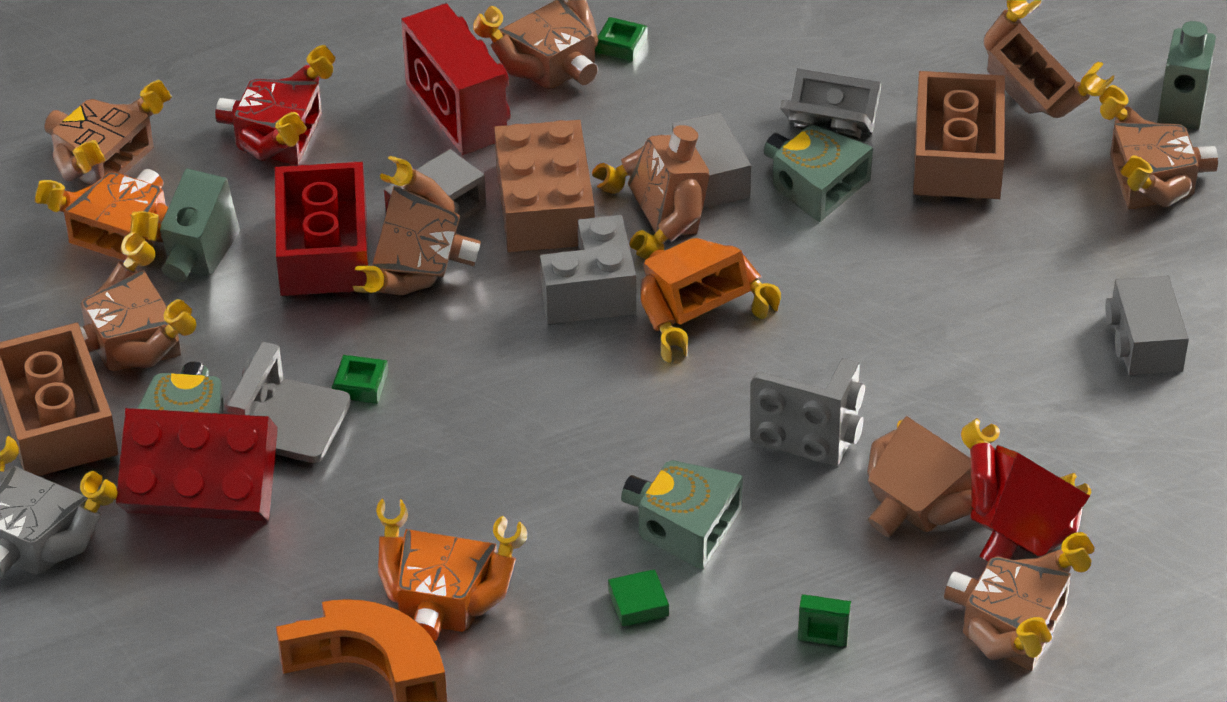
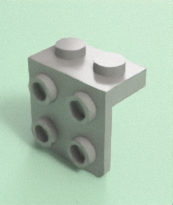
[780,68,882,139]
[224,342,351,463]
[750,358,865,467]

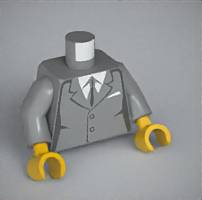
[0,436,117,579]

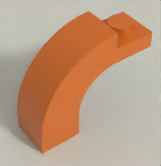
[276,599,447,702]

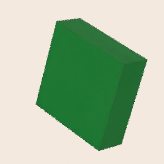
[595,17,648,61]
[332,355,389,404]
[608,569,669,627]
[798,594,851,647]

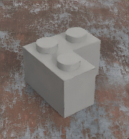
[540,215,636,325]

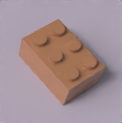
[913,71,1005,199]
[494,120,595,252]
[0,322,119,476]

